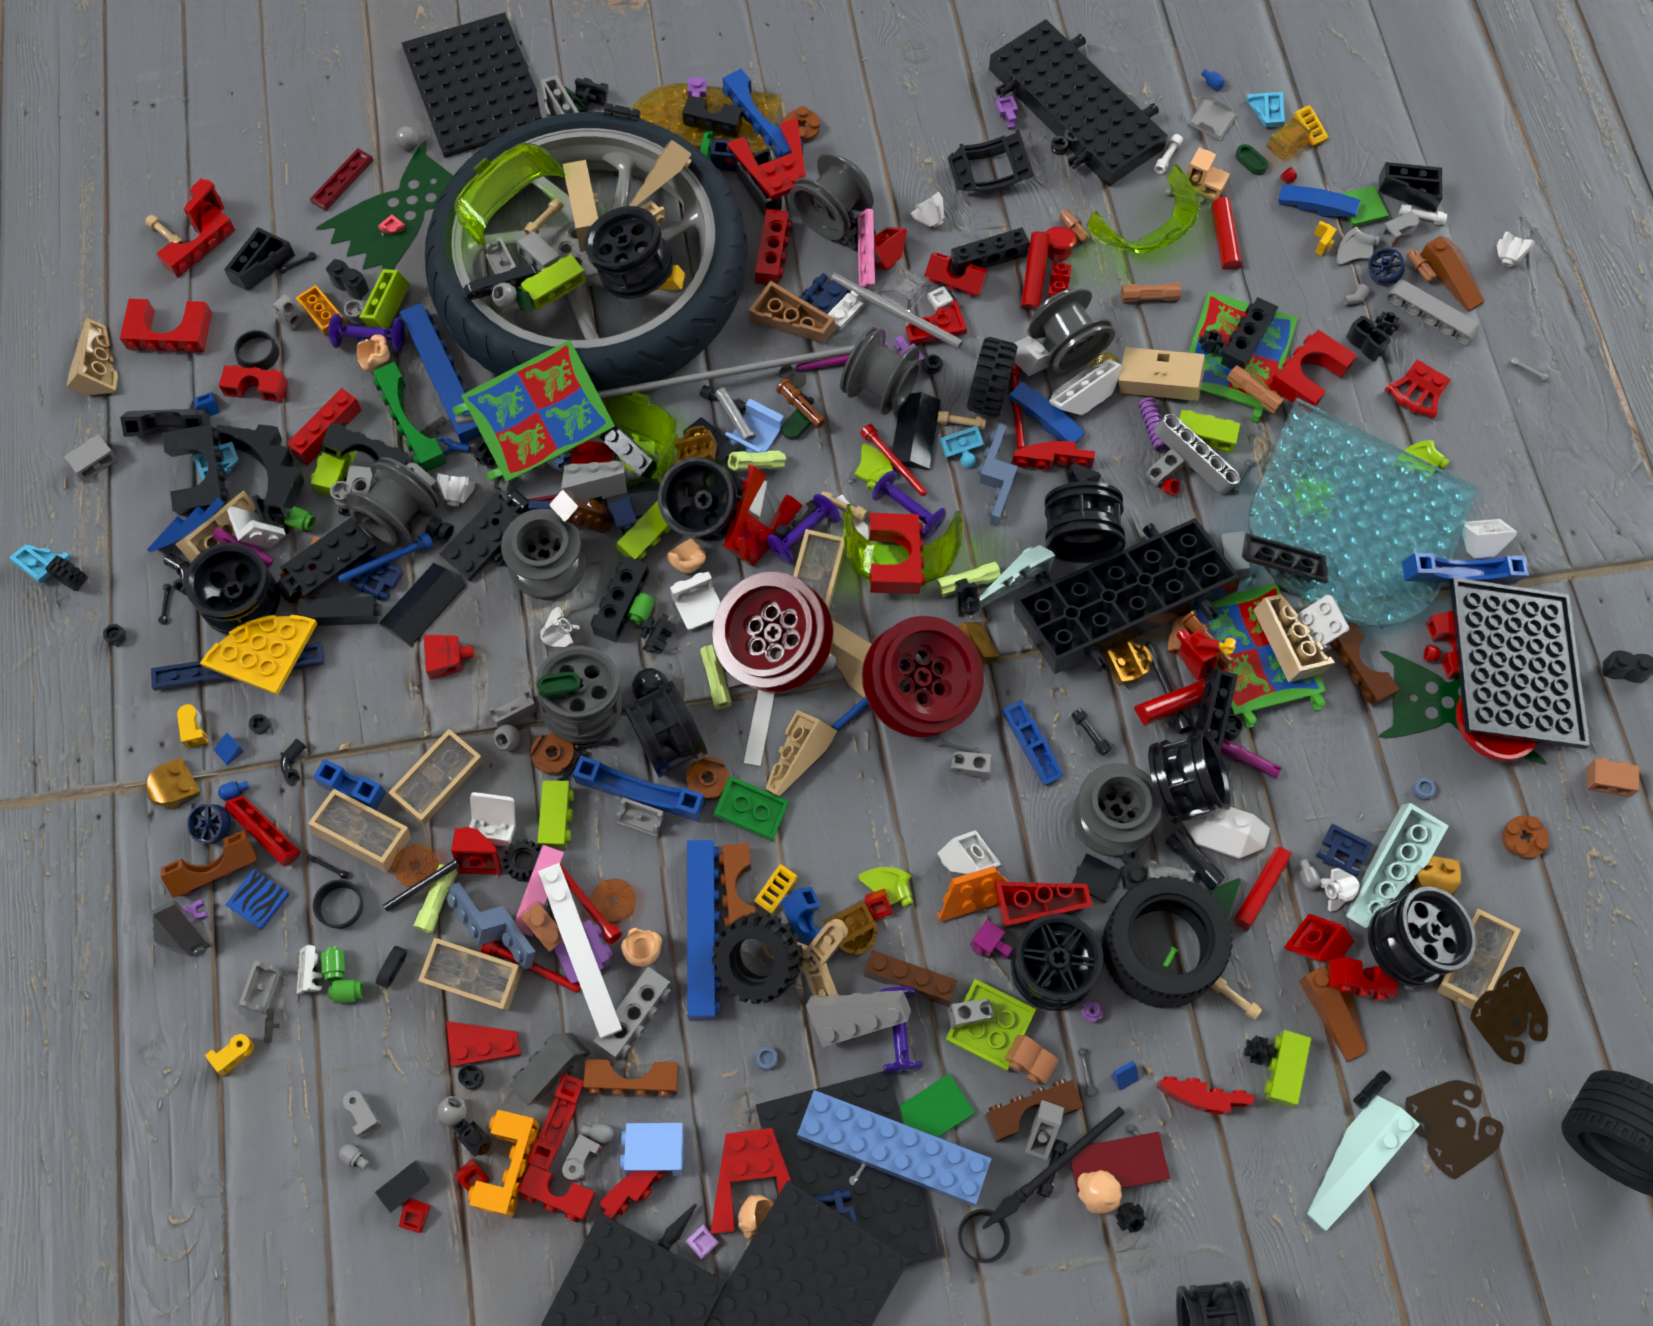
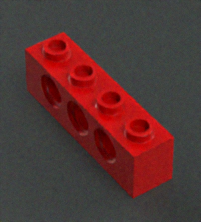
[755,209,792,285]

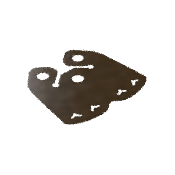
[1470,966,1548,1065]
[1406,1080,1503,1179]

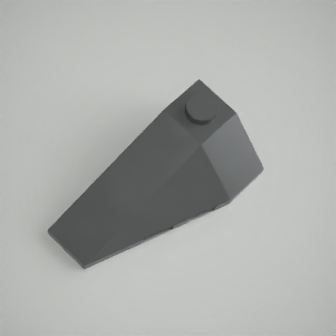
[151,900,212,956]

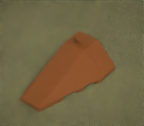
[1421,236,1484,312]
[1299,964,1367,1062]

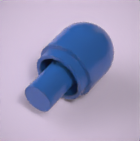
[1201,69,1225,90]
[218,781,250,801]

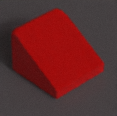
[864,889,893,920]
[454,1159,489,1192]
[398,1198,431,1234]

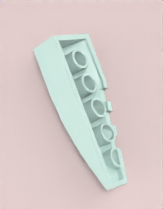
[1345,803,1448,928]
[1307,1095,1420,1231]

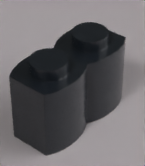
[325,259,369,300]
[1346,316,1391,361]
[1602,650,1653,683]

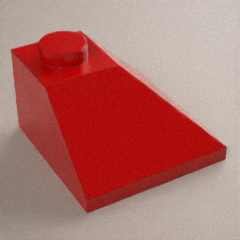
[874,227,907,270]
[451,827,502,875]
[1284,914,1354,962]

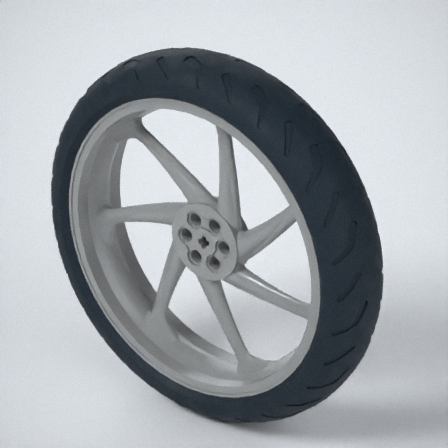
[425,112,748,391]

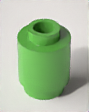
[283,506,316,531]
[627,593,654,625]
[321,947,345,982]
[328,979,364,1004]

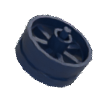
[1368,248,1405,286]
[187,804,231,843]

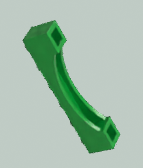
[372,362,447,472]

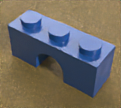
[313,759,386,810]
[781,887,822,960]

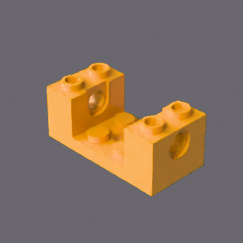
[468,1110,540,1219]

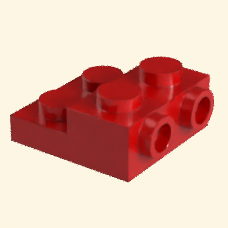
[183,178,224,234]

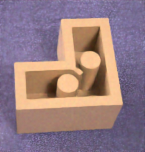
[1183,147,1230,200]

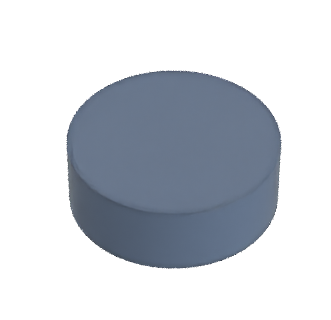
[1412,778,1436,800]
[755,1046,778,1071]

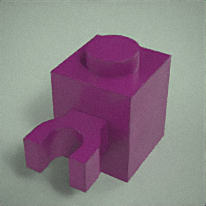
[970,919,1013,960]

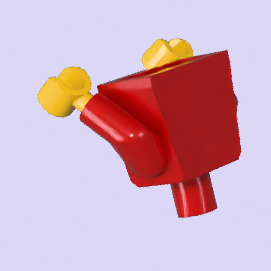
[1176,628,1236,681]

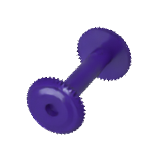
[328,313,405,352]
[872,471,946,538]
[767,494,840,564]
[879,986,923,1074]

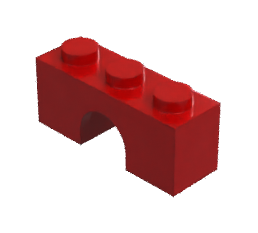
[924,251,989,296]
[218,365,288,403]
[1426,611,1459,679]
[1329,957,1397,1002]
[518,1164,597,1223]

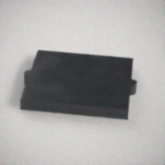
[1071,853,1120,903]

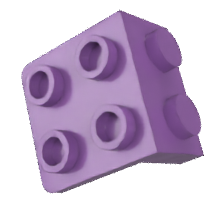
[554,920,613,983]

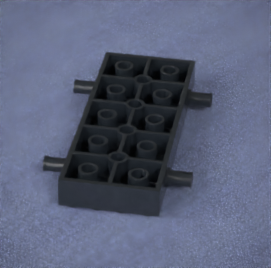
[989,19,1168,187]
[1014,518,1240,674]

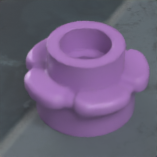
[1081,1000,1104,1023]

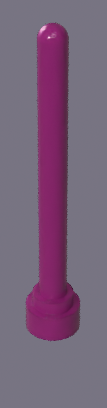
[796,345,888,371]

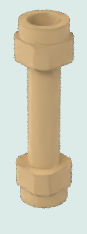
[524,198,564,235]
[145,215,185,244]
[937,411,986,430]
[821,491,867,521]
[1211,977,1262,1020]

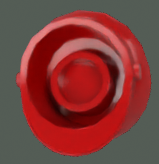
[1046,226,1077,262]

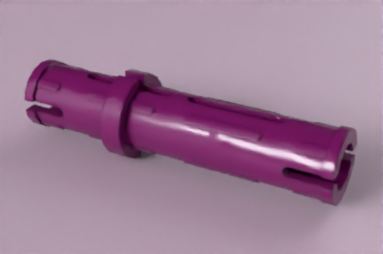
[212,527,274,569]
[1221,739,1282,779]

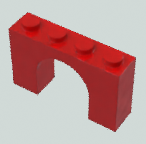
[120,299,212,353]
[1270,329,1357,414]
[868,513,925,594]

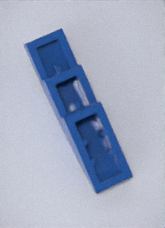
[1278,185,1360,217]
[1010,382,1085,444]
[147,497,224,552]
[1002,700,1063,785]

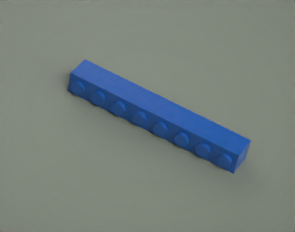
[400,303,482,443]
[687,840,720,1021]

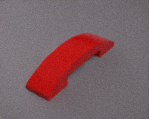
[526,1073,584,1171]

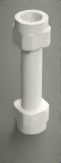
[1154,134,1183,174]
[1398,204,1447,225]

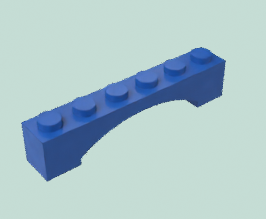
[722,68,803,159]
[1402,553,1529,584]
[573,755,705,822]

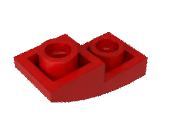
[1047,262,1072,299]

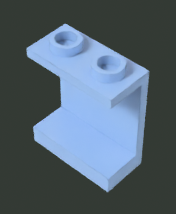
[725,399,784,453]
[620,1123,684,1177]

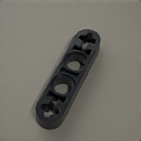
[464,265,539,300]

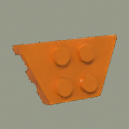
[937,866,1009,922]

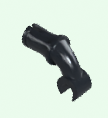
[164,553,190,595]
[280,739,306,786]

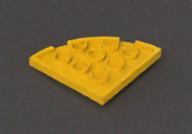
[200,615,318,696]

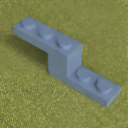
[978,424,1018,526]
[447,883,535,970]

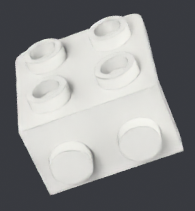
[227,506,286,549]
[670,571,720,631]
[1297,595,1349,652]
[469,792,516,847]

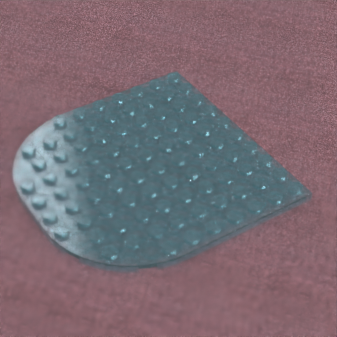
[1248,398,1478,627]

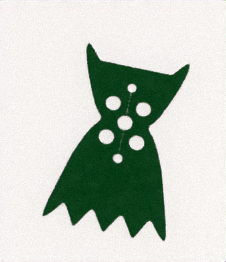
[316,140,454,270]
[1378,651,1547,765]

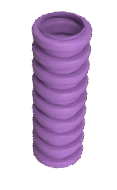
[1138,397,1168,451]

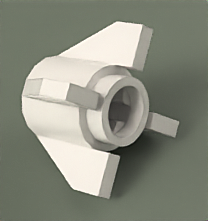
[910,192,945,228]
[1497,232,1534,267]
[437,474,475,507]
[540,607,580,647]
[1319,868,1360,912]

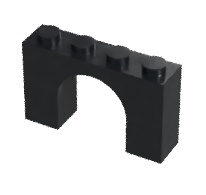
[162,424,230,515]

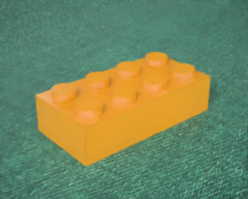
[296,285,345,336]

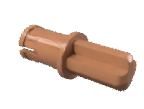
[1059,209,1090,243]
[1406,248,1436,282]

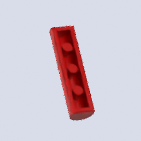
[1211,197,1242,269]
[1020,231,1050,310]
[1133,680,1206,726]
[224,796,301,867]
[1234,847,1291,931]

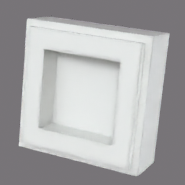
[927,286,954,310]

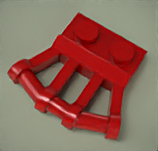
[1385,359,1451,419]

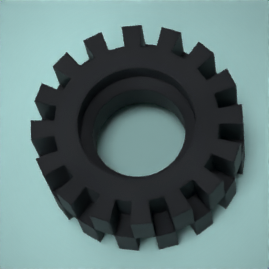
[45,555,88,591]
[503,839,541,882]

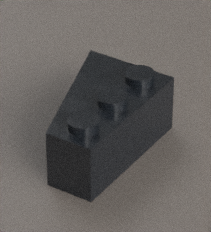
[737,147,782,215]
[1379,162,1443,212]
[224,227,295,291]
[683,417,741,470]

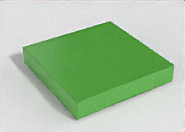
[1341,186,1389,228]

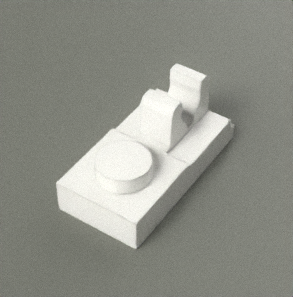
[828,291,864,331]
[297,945,322,995]

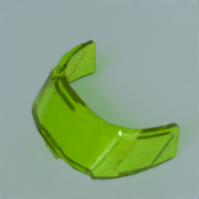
[455,143,565,247]
[1087,164,1200,253]
[601,391,678,483]
[844,504,963,583]

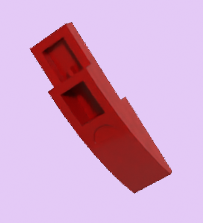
[1012,441,1095,470]
[1157,1076,1254,1115]
[599,1171,667,1220]

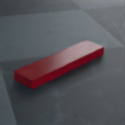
[310,148,374,211]

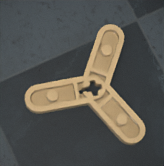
[763,919,848,997]

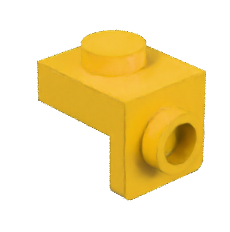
[1314,221,1337,256]

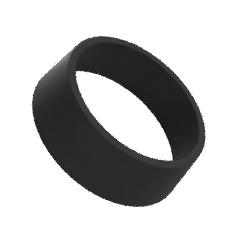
[234,330,279,370]
[313,879,363,929]
[958,1209,1010,1263]

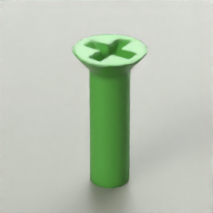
[1163,946,1180,968]

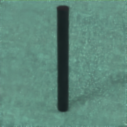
[383,858,461,912]

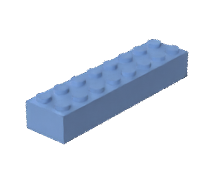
[797,1090,992,1207]

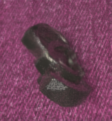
[779,365,806,388]
[420,416,448,436]
[264,1008,280,1043]

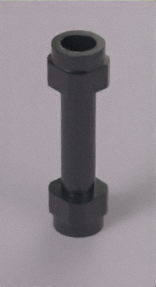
[700,385,746,414]
[1071,708,1112,756]
[1036,1139,1068,1198]

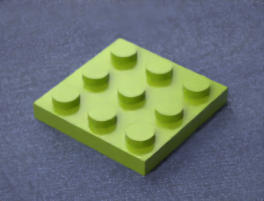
[945,979,1036,1072]

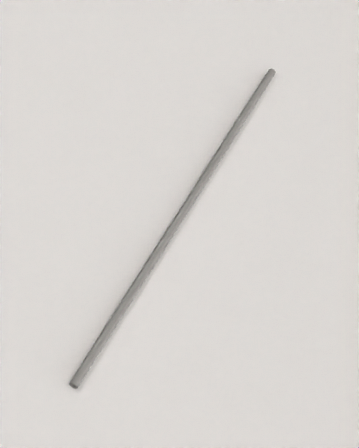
[455,345,855,425]

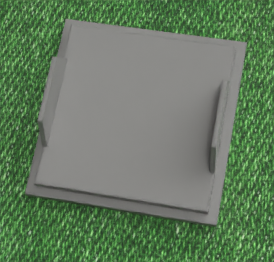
[1188,99,1238,141]

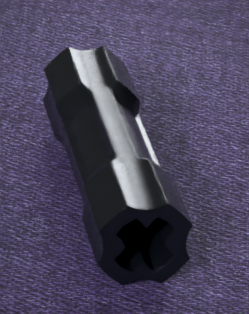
[1165,829,1225,891]

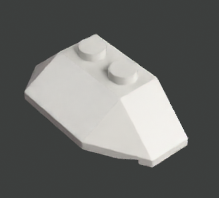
[1049,359,1122,415]
[1181,807,1270,859]

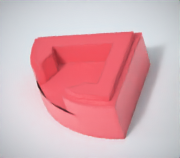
[378,214,406,234]

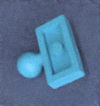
[939,426,984,469]

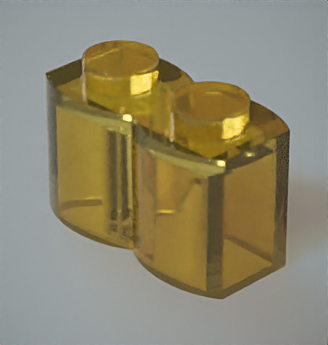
[1267,118,1311,160]

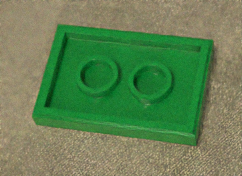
[712,776,789,842]
[899,1074,975,1137]

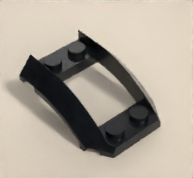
[948,129,1035,192]

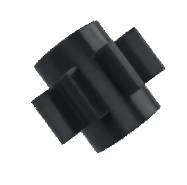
[1375,311,1400,336]
[1199,329,1224,354]
[473,441,495,466]
[1244,1035,1274,1065]
[1115,1202,1146,1233]

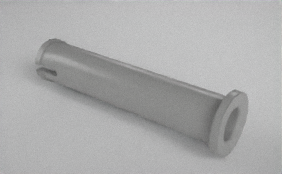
[715,388,756,443]

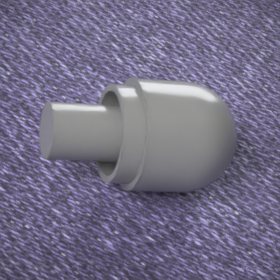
[1299,859,1320,890]
[581,1123,614,1144]
[339,1144,370,1170]

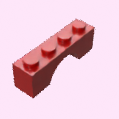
[156,206,235,278]
[286,388,362,466]

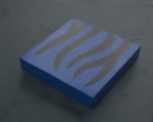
[225,869,290,930]

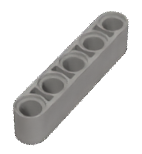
[1387,280,1480,345]
[1155,414,1240,494]

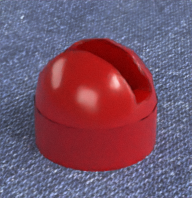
[1280,167,1297,184]
[1162,479,1180,495]
[1423,644,1441,662]

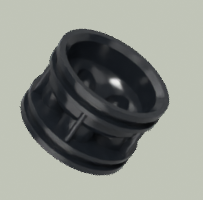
[584,206,673,299]
[658,457,743,541]
[1044,481,1125,563]
[185,542,280,636]
[622,680,708,778]
[1148,729,1231,824]
[1368,886,1476,987]
[1176,1280,1256,1326]

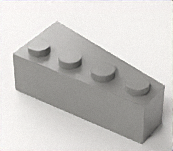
[806,990,911,1047]

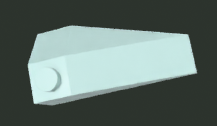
[978,545,1055,609]

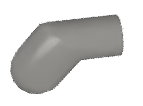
[1343,284,1369,305]

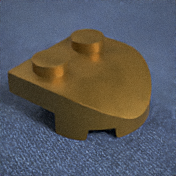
[674,426,717,465]
[1103,639,1152,685]
[147,757,200,809]
[1411,856,1461,896]
[823,900,878,955]

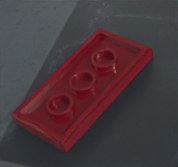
[1067,1131,1170,1197]

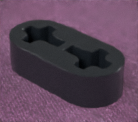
[376,945,407,989]

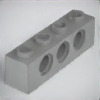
[593,967,672,1061]

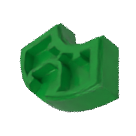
[700,131,715,160]

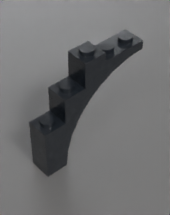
[216,424,305,519]

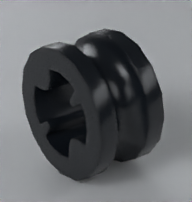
[1051,136,1068,155]
[249,714,270,735]

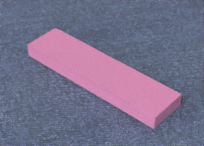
[857,209,875,289]
[514,845,564,937]

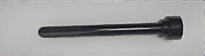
[1144,641,1194,734]

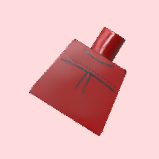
[424,635,474,680]

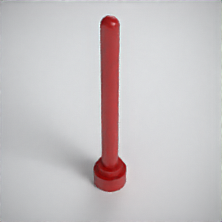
[1010,362,1025,449]
[860,424,927,496]
[560,864,622,945]
[481,940,581,993]

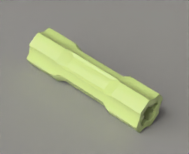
[728,451,786,471]
[937,562,1001,597]
[700,644,732,710]
[413,864,458,934]

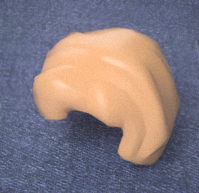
[357,334,390,372]
[667,538,706,574]
[621,928,662,967]
[1077,1170,1122,1214]
[738,1195,774,1239]

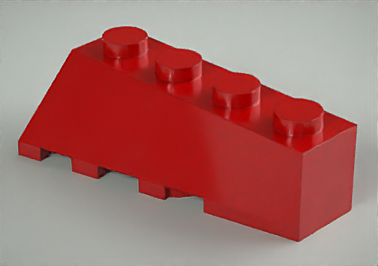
[995,881,1092,926]

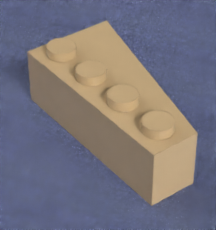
[1254,594,1335,682]

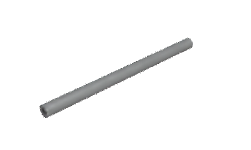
[831,272,963,349]

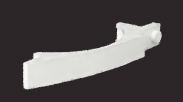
[538,863,622,1039]

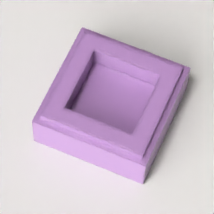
[686,1224,719,1260]

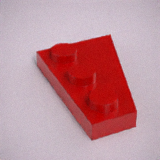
[905,300,967,345]
[446,1021,521,1068]

